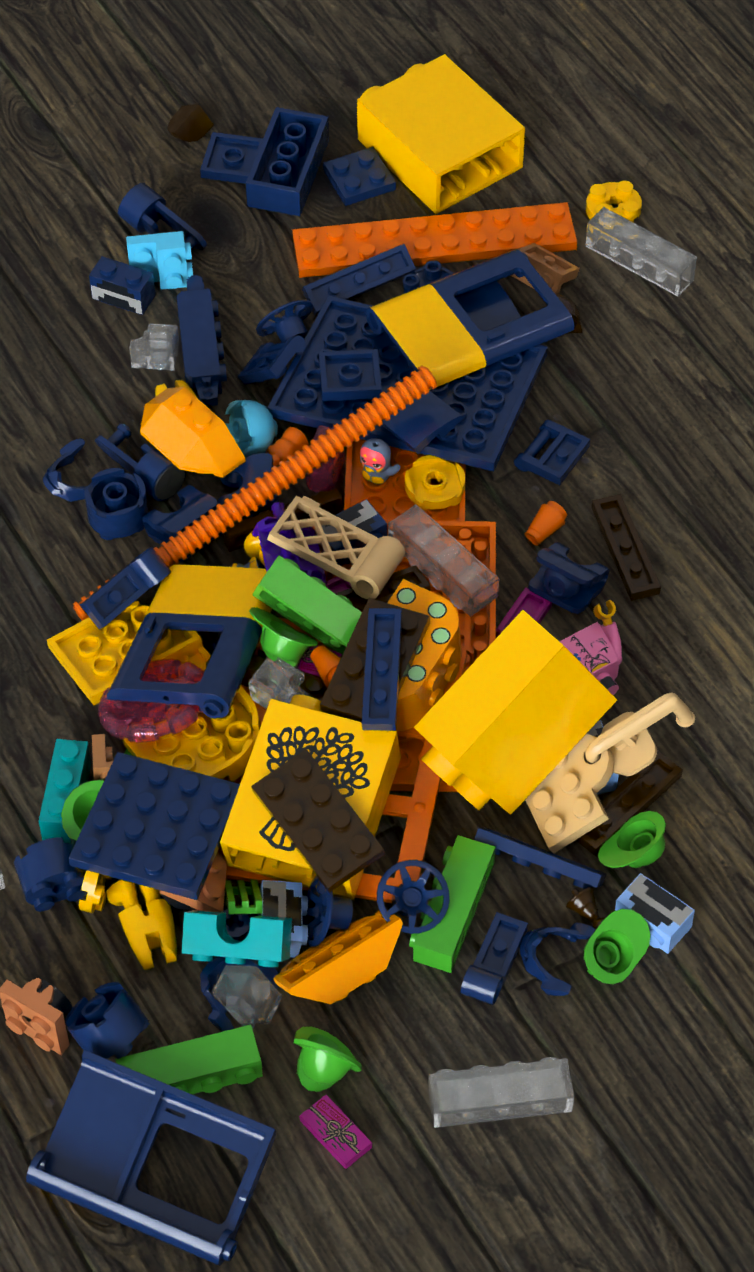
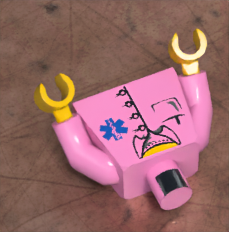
[559,600,622,695]

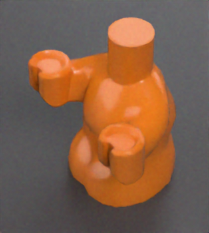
[266,427,309,467]

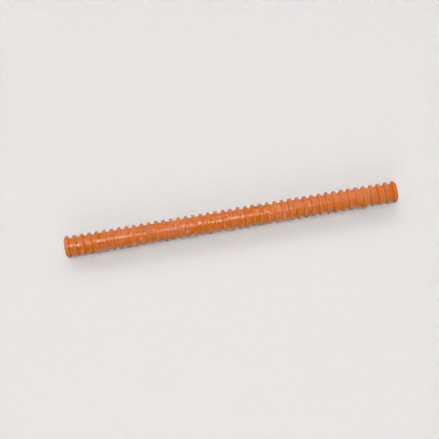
[73,365,437,621]

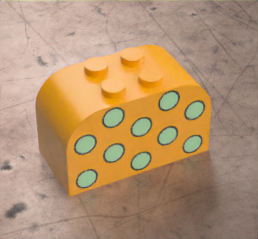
[387,579,462,731]

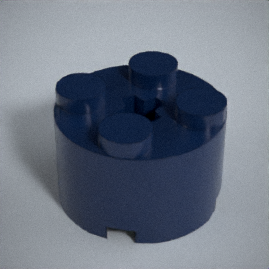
[84,468,148,540]
[14,837,86,912]
[65,982,149,1059]

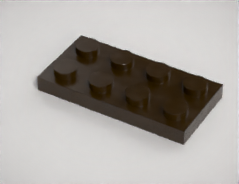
[320,598,430,722]
[251,749,385,893]

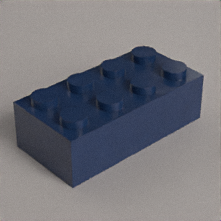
[246,107,329,216]

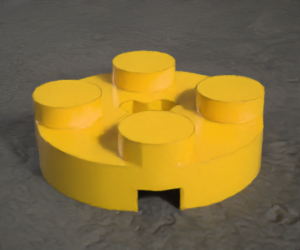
[586,181,642,230]
[405,455,465,510]
[79,870,113,913]

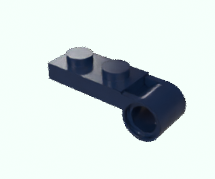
[80,547,171,629]
[461,912,528,1005]

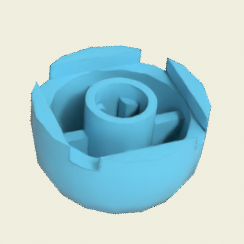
[225,400,278,458]

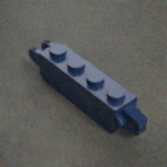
[177,275,227,406]

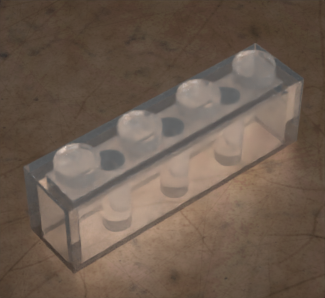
[585,207,697,296]
[388,504,499,617]
[428,1057,574,1128]

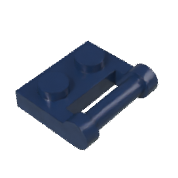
[238,335,306,385]
[514,420,590,486]

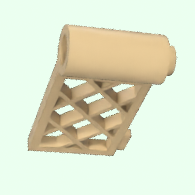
[267,496,405,599]

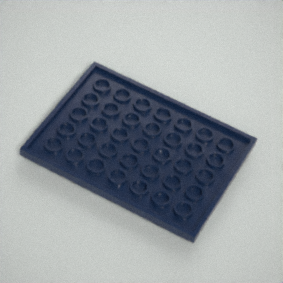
[267,295,548,472]

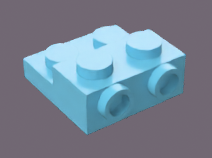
[126,231,193,290]

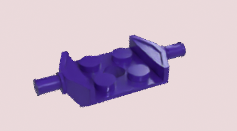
[252,502,327,585]

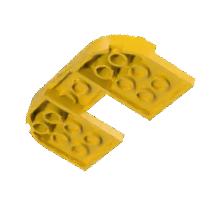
[47,601,261,782]

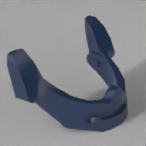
[43,438,88,502]
[520,923,596,996]
[200,957,279,1032]

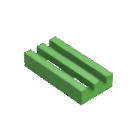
[225,880,262,915]

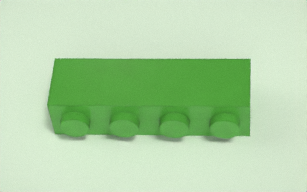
[252,555,362,655]
[409,835,495,973]
[115,1025,263,1095]

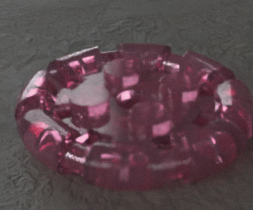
[98,659,204,743]

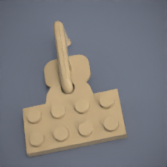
[525,693,695,853]

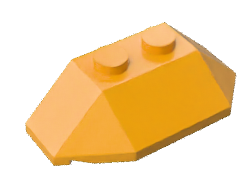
[140,387,246,478]
[273,909,403,1004]

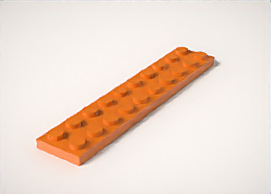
[292,202,577,278]

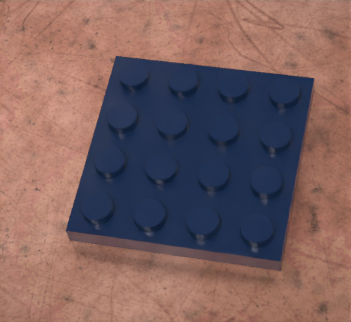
[69,752,240,900]

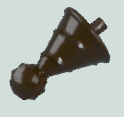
[566,887,605,929]

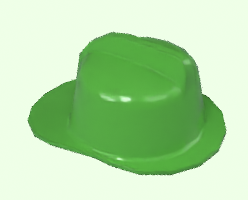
[249,607,318,668]
[598,811,666,868]
[584,909,650,984]

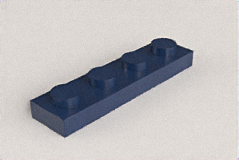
[302,244,416,315]
[362,608,402,731]
[474,827,607,889]

